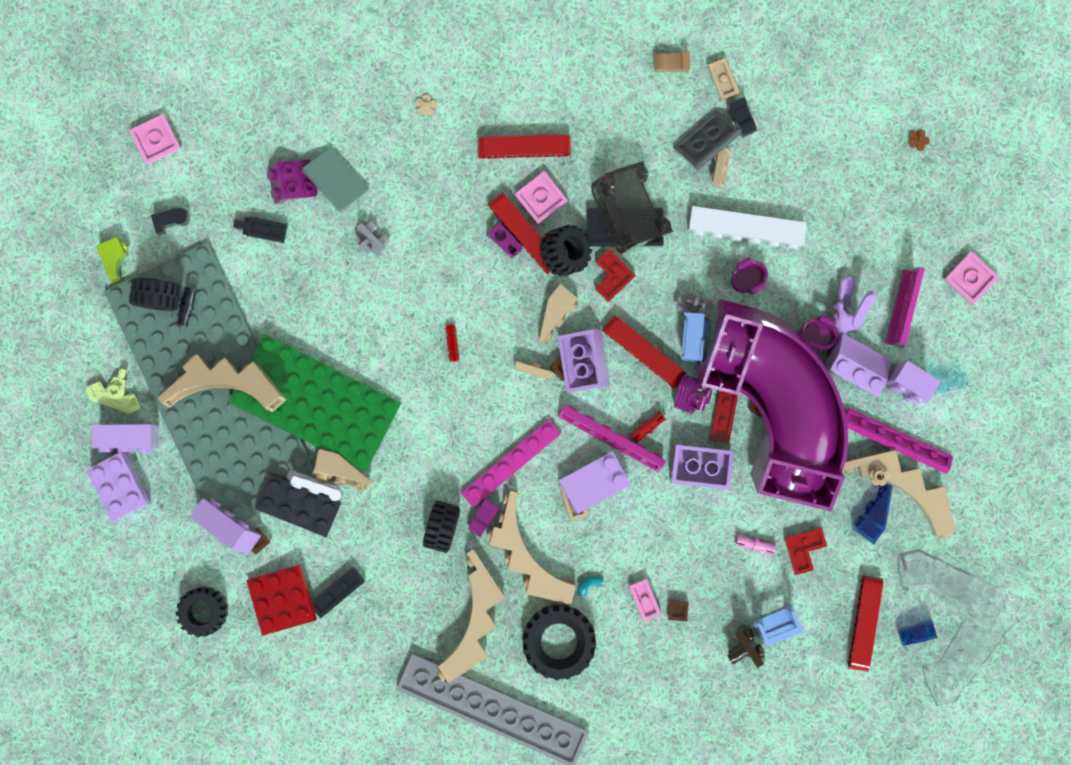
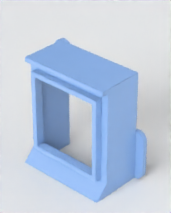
[681,312,710,363]
[752,604,803,647]

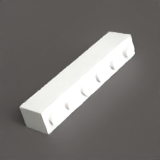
[688,206,807,250]

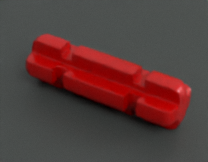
[445,324,459,362]

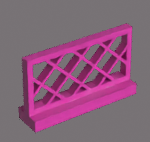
[885,267,925,348]

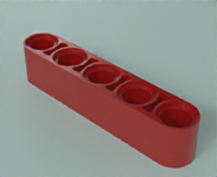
[477,135,571,159]
[487,192,551,275]
[602,315,687,388]
[848,575,883,672]

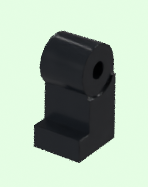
[727,97,757,138]
[151,208,190,236]

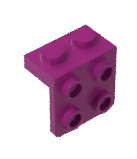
[267,159,318,204]

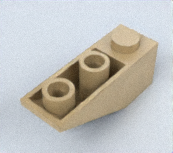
[539,284,578,344]
[311,449,371,491]

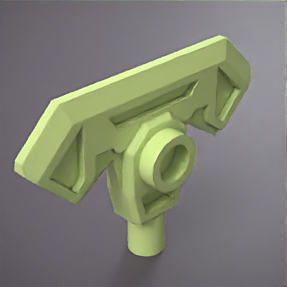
[85,368,141,414]

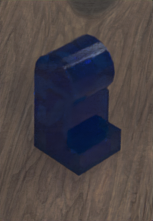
[897,619,938,646]

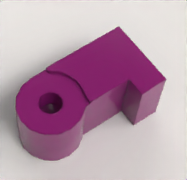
[487,223,523,259]
[468,499,500,537]

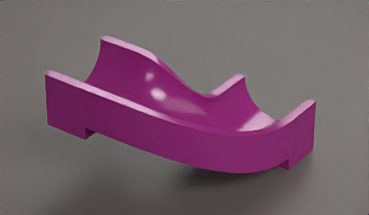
[695,299,848,512]

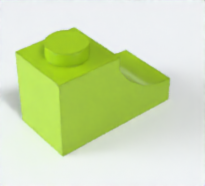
[96,237,129,283]

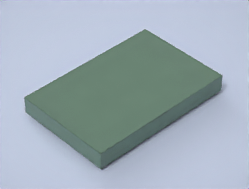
[302,147,369,212]

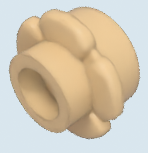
[869,467,889,486]

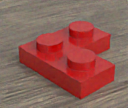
[595,248,636,303]
[784,528,827,575]

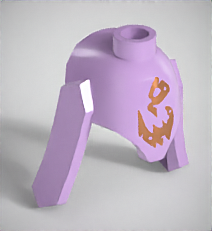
[832,276,876,335]

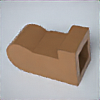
[654,51,690,72]

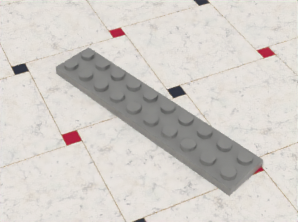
[396,653,589,765]

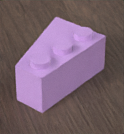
[189,498,261,554]

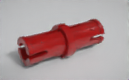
[629,411,666,443]

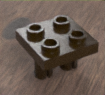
[727,624,766,668]

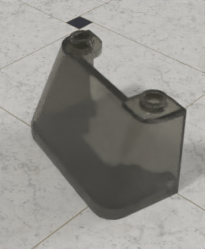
[591,161,673,254]

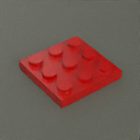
[246,564,317,636]

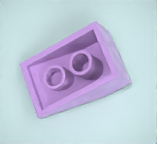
[558,451,631,514]

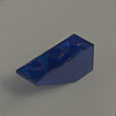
[852,484,893,544]

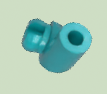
[577,576,603,596]

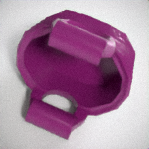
[731,257,768,295]
[800,314,839,352]
[674,375,713,414]

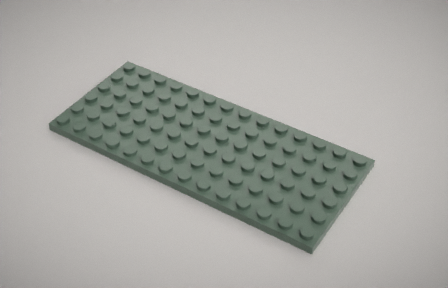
[104,242,316,521]

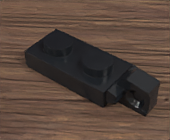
[233,217,288,244]

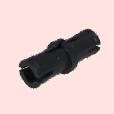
[176,287,197,327]

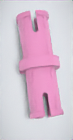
[735,534,776,555]

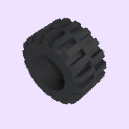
[539,225,592,276]
[129,278,181,311]
[423,500,460,553]
[176,587,228,637]

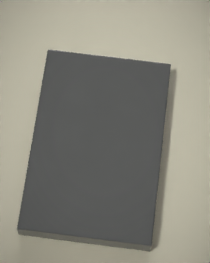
[673,110,741,171]

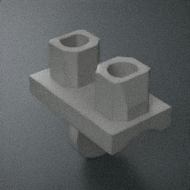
[355,221,389,257]
[675,291,714,320]

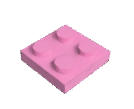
[129,114,181,165]
[514,171,568,225]
[944,251,999,305]

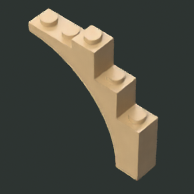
[158,354,287,412]
[487,490,576,604]

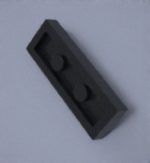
[312,566,366,619]

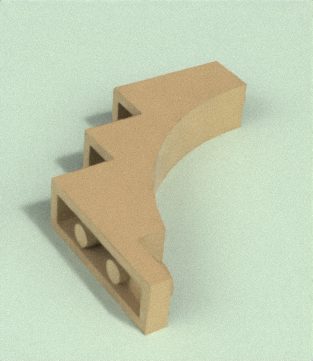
[843,450,956,539]
[436,549,505,683]

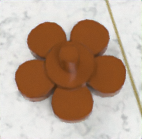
[908,130,930,151]

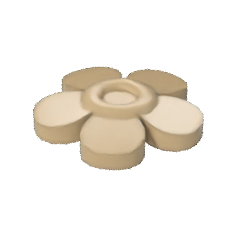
[415,95,437,116]

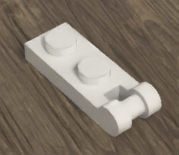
[286,470,341,501]

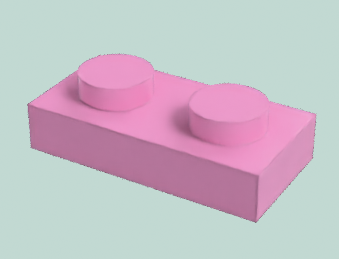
[629,578,662,622]

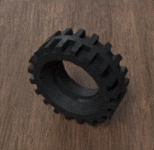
[522,604,596,681]

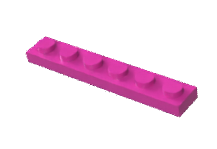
[558,405,666,472]
[845,408,953,474]
[461,419,561,508]

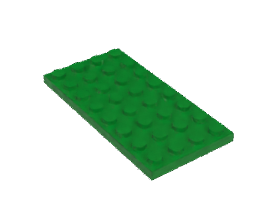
[228,334,401,472]

